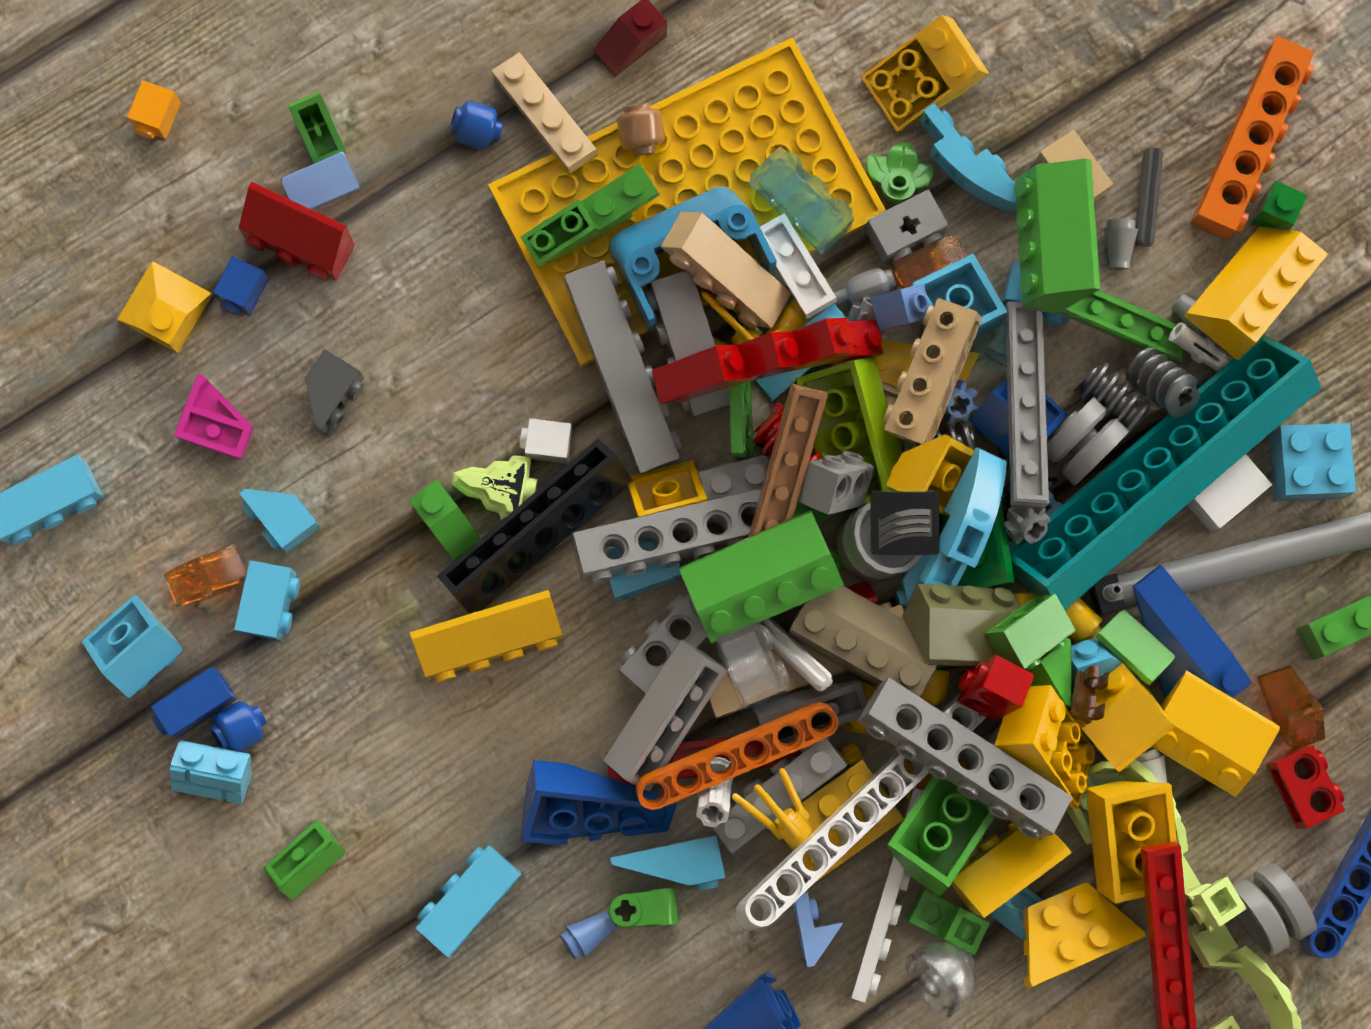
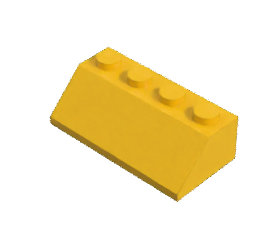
[1184,226,1328,360]
[410,590,564,683]

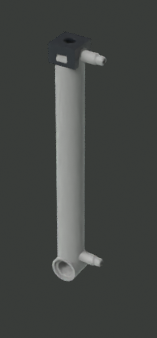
[1088,511,1371,616]

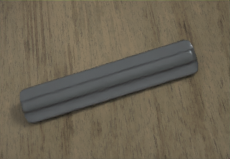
[1135,147,1163,247]

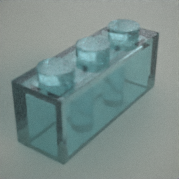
[749,146,854,256]

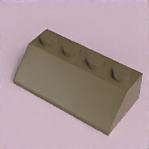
[789,586,938,697]

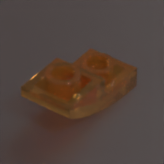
[891,234,968,288]
[164,544,247,607]

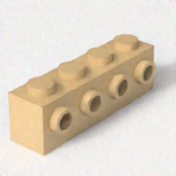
[661,211,791,329]
[883,298,982,446]

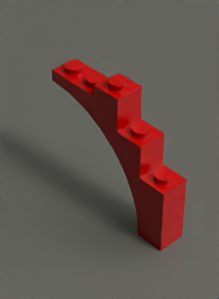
[652,318,884,404]

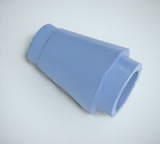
[560,911,616,960]

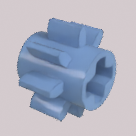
[944,378,978,424]

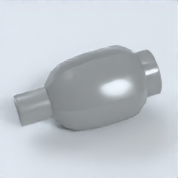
[833,268,897,305]

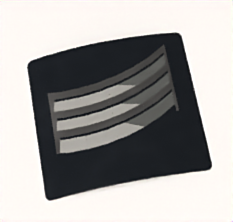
[870,491,939,555]

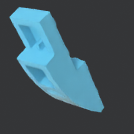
[919,103,1017,215]
[918,447,1007,586]

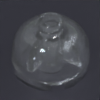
[906,941,977,1017]

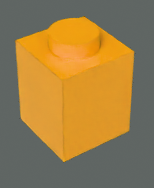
[127,80,181,140]

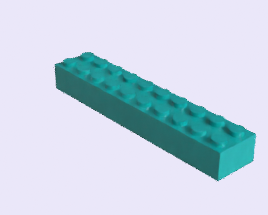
[1010,334,1322,610]

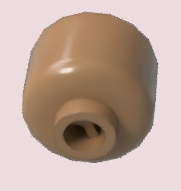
[617,103,665,156]

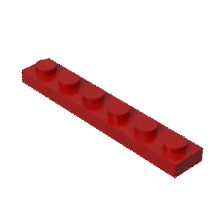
[1141,841,1197,1029]

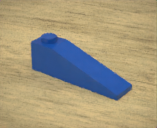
[1132,565,1252,698]
[521,760,677,845]

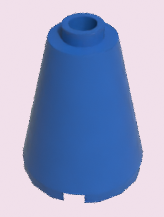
[703,972,801,1029]

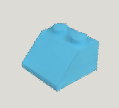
[81,594,183,698]

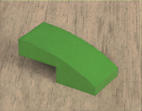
[905,887,990,956]

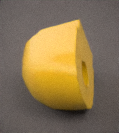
[920,670,949,707]

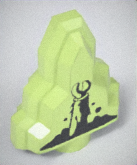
[451,456,538,521]

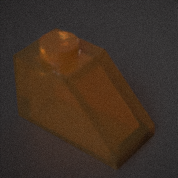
[1258,665,1325,751]

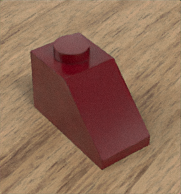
[593,0,667,77]

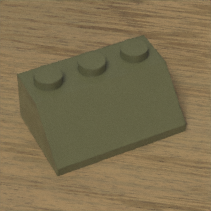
[902,584,1020,666]

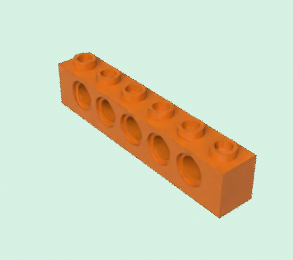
[1190,35,1315,240]

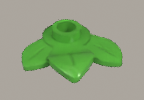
[866,142,934,204]

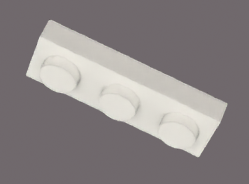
[760,213,837,319]

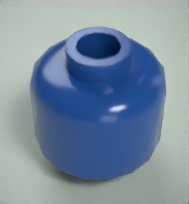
[450,101,503,150]
[210,701,267,752]

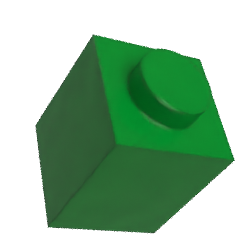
[1252,181,1308,230]

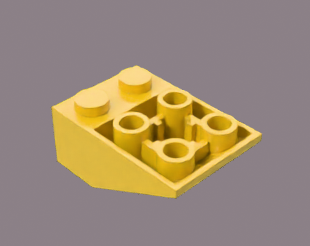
[861,15,990,133]
[994,685,1095,809]

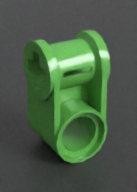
[608,888,679,928]

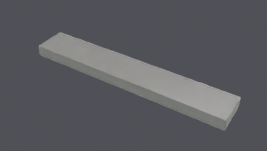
[1005,301,1049,507]

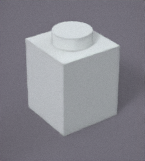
[520,418,572,464]

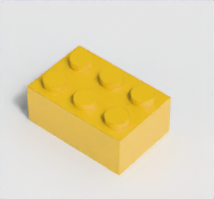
[773,760,904,881]

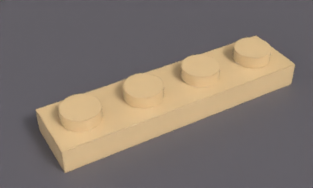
[491,52,598,174]

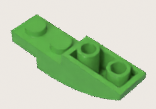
[521,163,660,267]

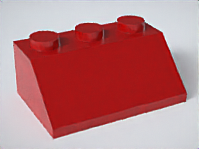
[238,182,355,281]

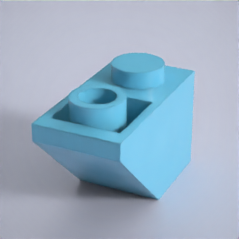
[239,489,321,553]

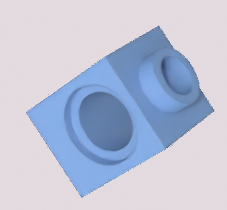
[871,284,929,331]

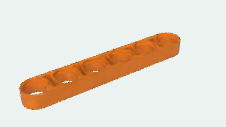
[635,702,839,810]

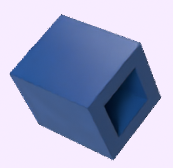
[213,256,269,315]

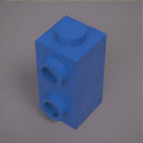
[151,667,238,738]

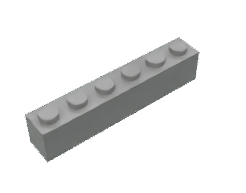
[563,260,682,474]

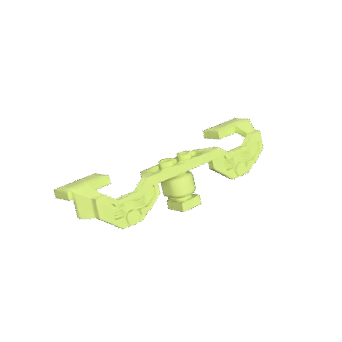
[1066,759,1302,1029]

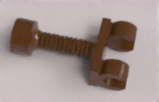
[1067,666,1109,724]

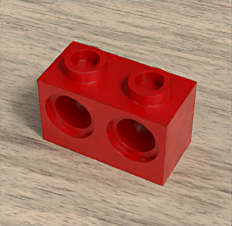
[957,655,1035,721]
[1266,745,1346,829]

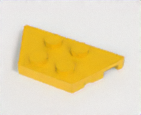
[1023,882,1146,989]

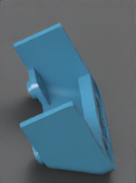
[610,187,777,333]

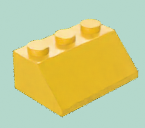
[1151,670,1280,797]
[1086,781,1177,904]
[951,821,1072,918]

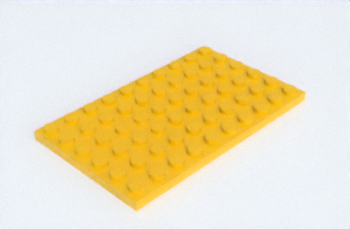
[488,37,886,367]

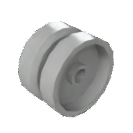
[1047,397,1129,486]
[836,502,922,582]
[1233,862,1317,958]

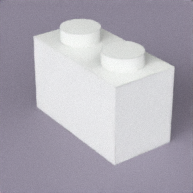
[1187,454,1272,534]

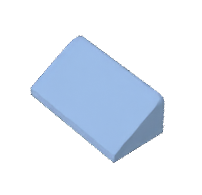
[280,152,360,210]

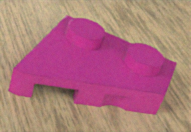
[174,374,254,460]

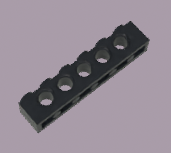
[437,439,633,614]

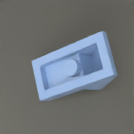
[793,891,843,967]

